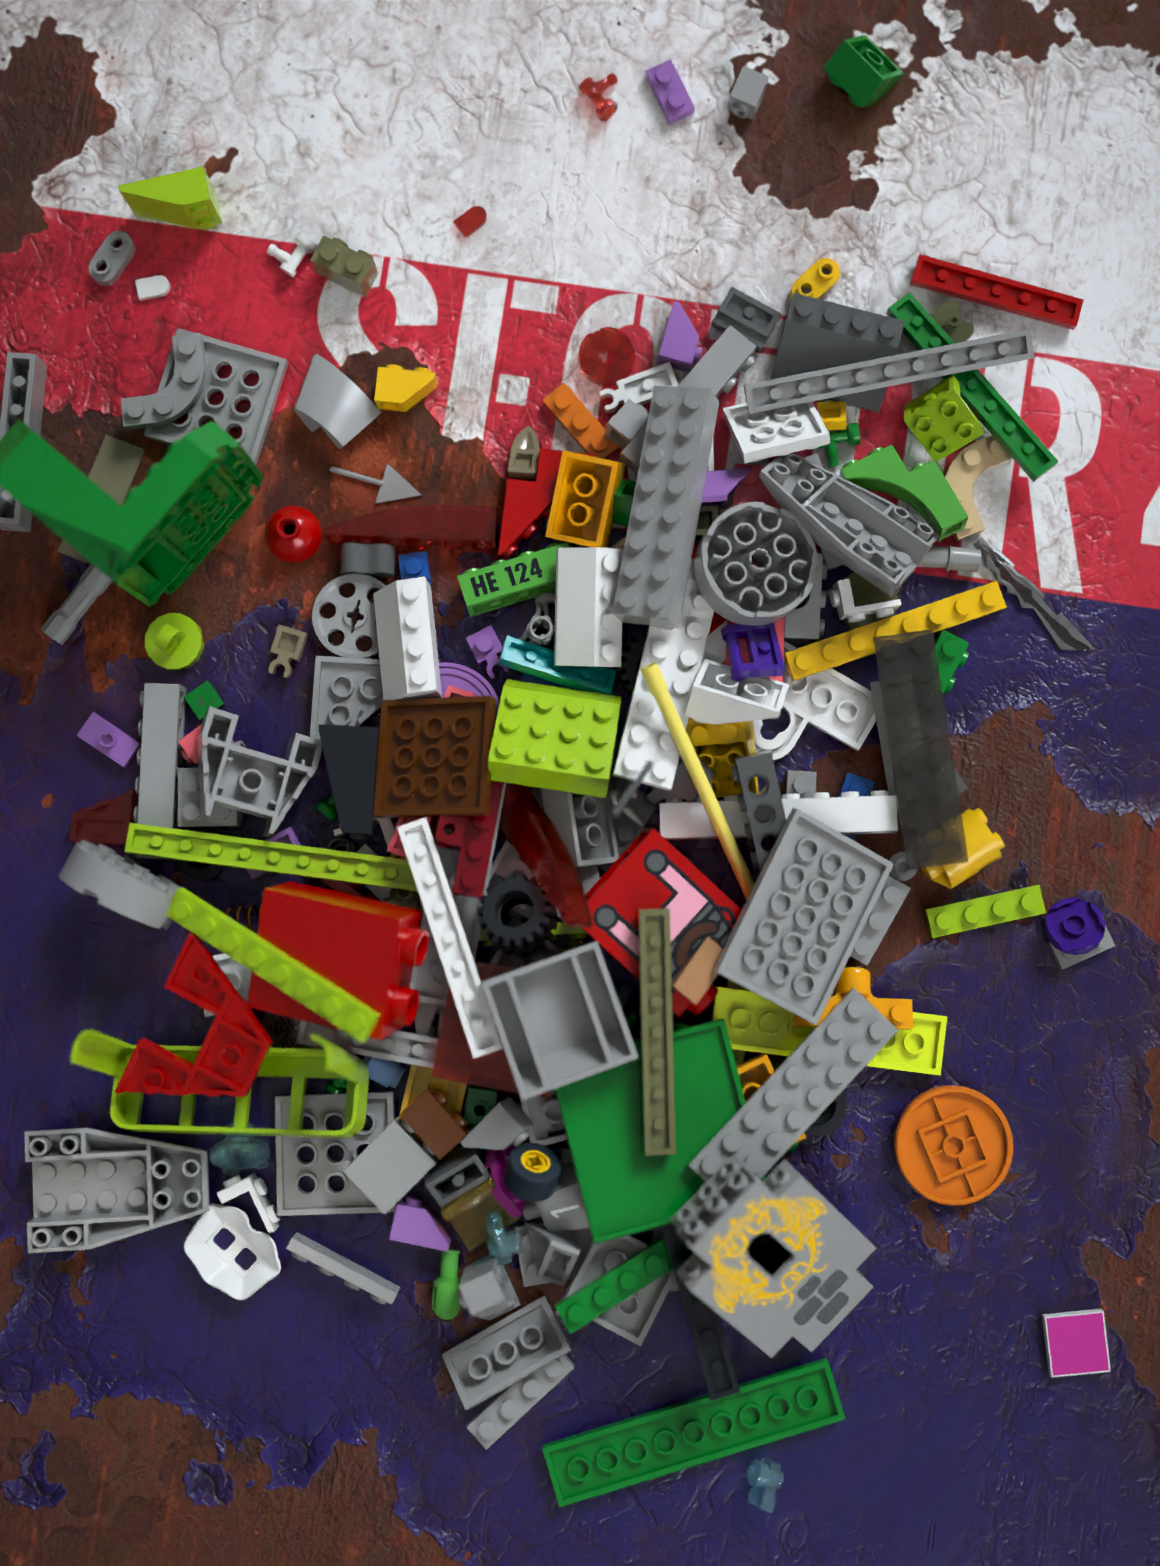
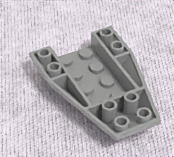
[759,452,940,597]
[24,1127,210,1253]

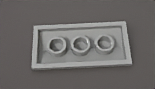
[441,1295,571,1410]

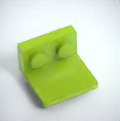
[904,374,984,462]

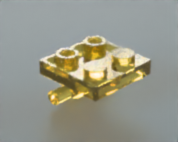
[441,1173,520,1252]

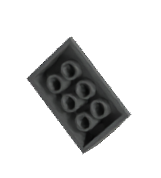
[770,293,905,413]

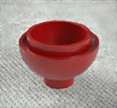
[264,505,322,563]

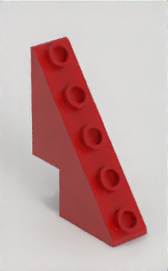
[498,448,594,561]

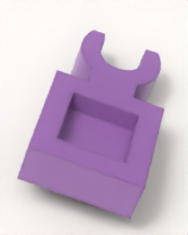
[466,625,509,680]

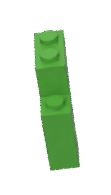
[840,445,969,541]

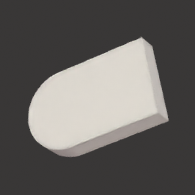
[135,275,170,301]

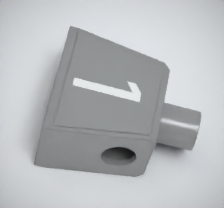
[523,1166,589,1232]

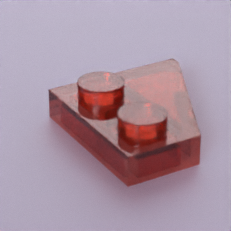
[69,789,136,846]

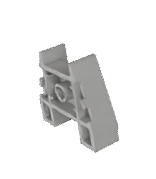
[197,707,323,838]

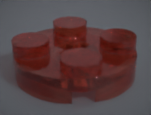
[579,327,635,386]

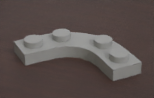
[121,333,206,430]

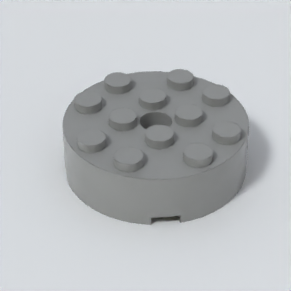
[694,502,818,626]
[58,839,182,930]

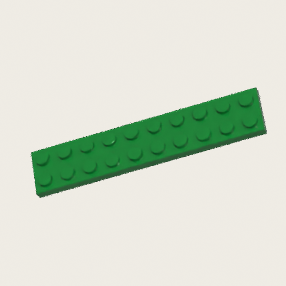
[542,1358,846,1507]

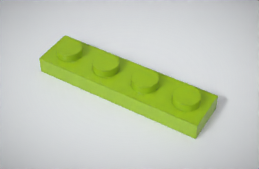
[924,885,1046,938]

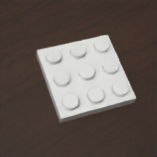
[723,402,830,463]

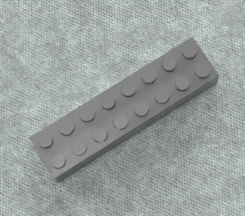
[612,386,719,628]

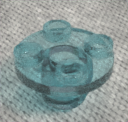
[209,1122,270,1175]

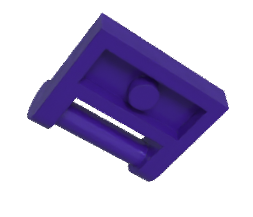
[721,623,785,681]

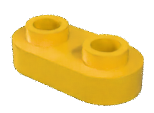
[790,258,840,299]

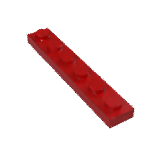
[910,254,1084,330]

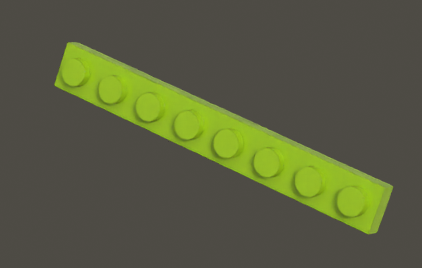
[166,887,381,1043]

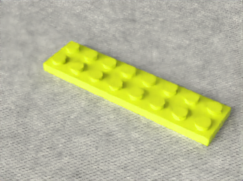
[711,986,947,1076]

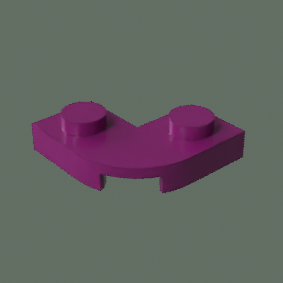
[485,1145,525,1218]

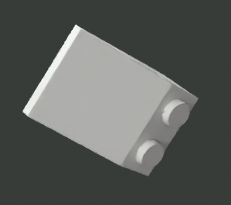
[685,659,789,725]

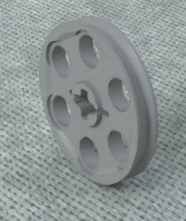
[312,574,386,659]

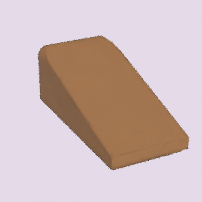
[672,937,723,1005]

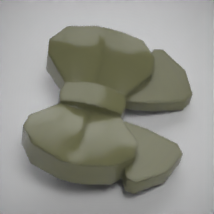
[930,300,974,343]

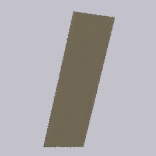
[57,435,145,564]

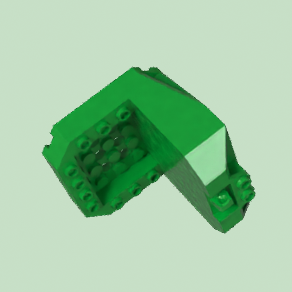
[0,419,264,607]

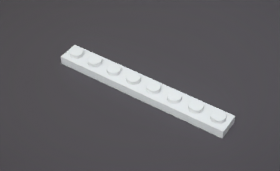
[397,818,503,1058]

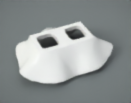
[184,1204,281,1301]

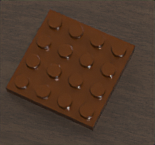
[373,696,496,818]

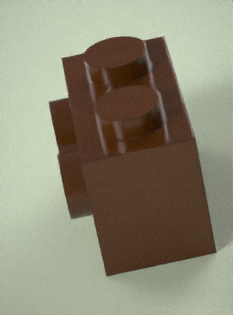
[400,1087,469,1159]

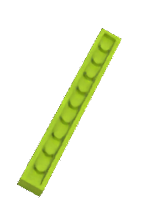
[125,823,418,892]

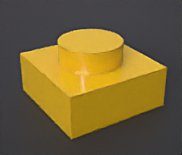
[817,401,846,431]

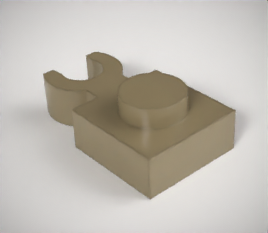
[269,625,308,679]

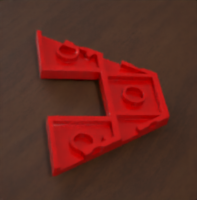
[115,933,273,1097]

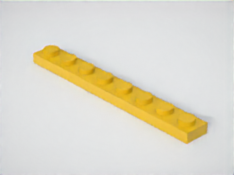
[784,581,1007,682]

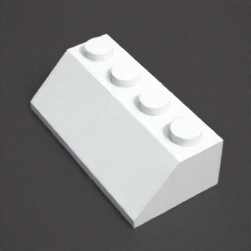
[554,548,624,667]
[373,577,442,700]

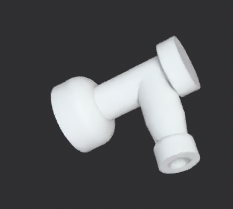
[267,232,318,278]

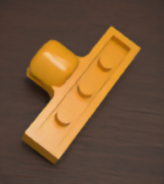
[794,967,913,1030]

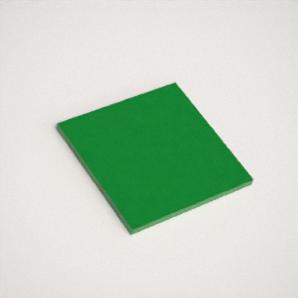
[555,1018,766,1244]

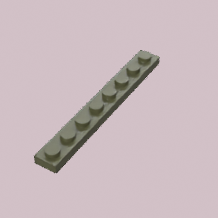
[638,908,676,1156]

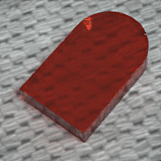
[453,206,487,239]

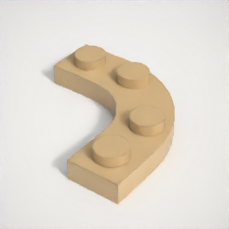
[945,435,1013,542]

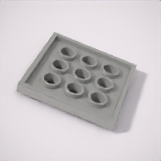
[144,328,288,465]
[275,1091,397,1216]

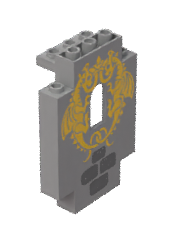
[670,1153,876,1358]

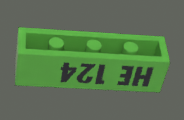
[457,542,570,617]

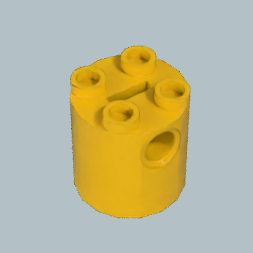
[918,808,1005,889]

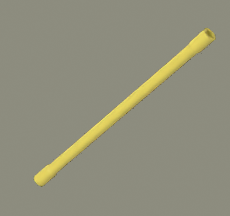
[640,662,755,901]

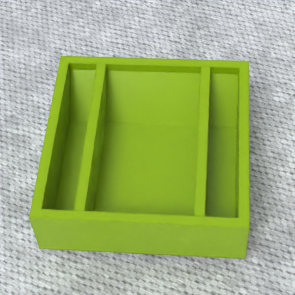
[488,679,622,798]

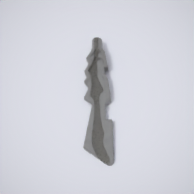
[973,537,1092,651]

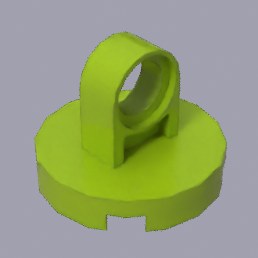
[145,613,204,671]

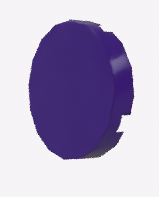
[1044,897,1106,955]

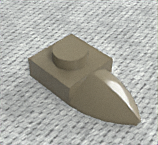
[508,426,540,480]

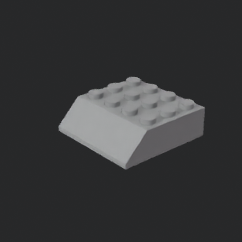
[481,941,639,1100]

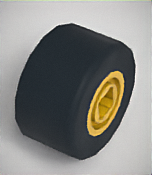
[503,1143,562,1202]

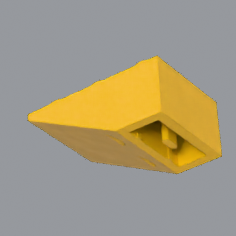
[686,717,759,798]

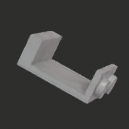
[343,1116,439,1215]

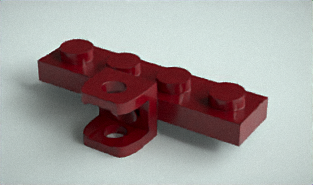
[434,780,504,899]

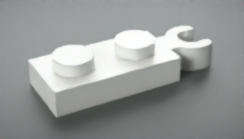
[599,362,678,413]

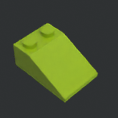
[118,166,223,230]

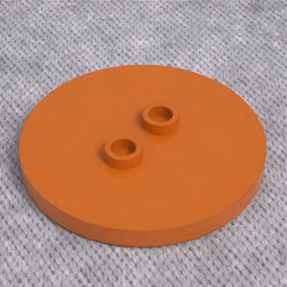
[893,1085,1013,1206]

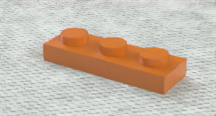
[542,382,619,459]

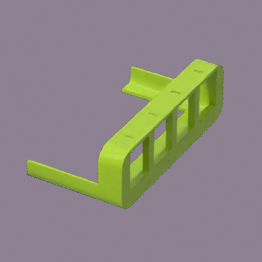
[70,1030,369,1138]

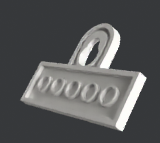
[753,641,876,761]

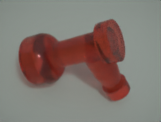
[579,73,618,122]

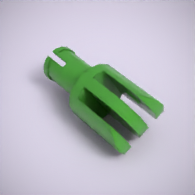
[432,1249,461,1320]

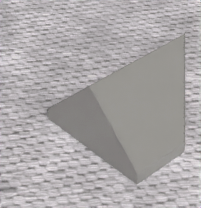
[524,1222,580,1287]

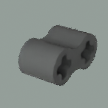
[340,543,396,578]

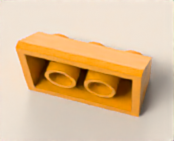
[545,450,626,548]

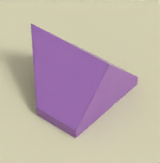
[701,468,752,510]

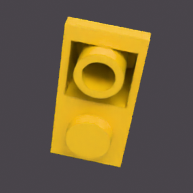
[374,364,438,412]

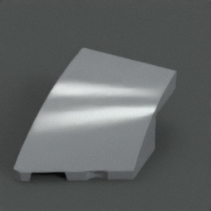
[293,354,381,449]

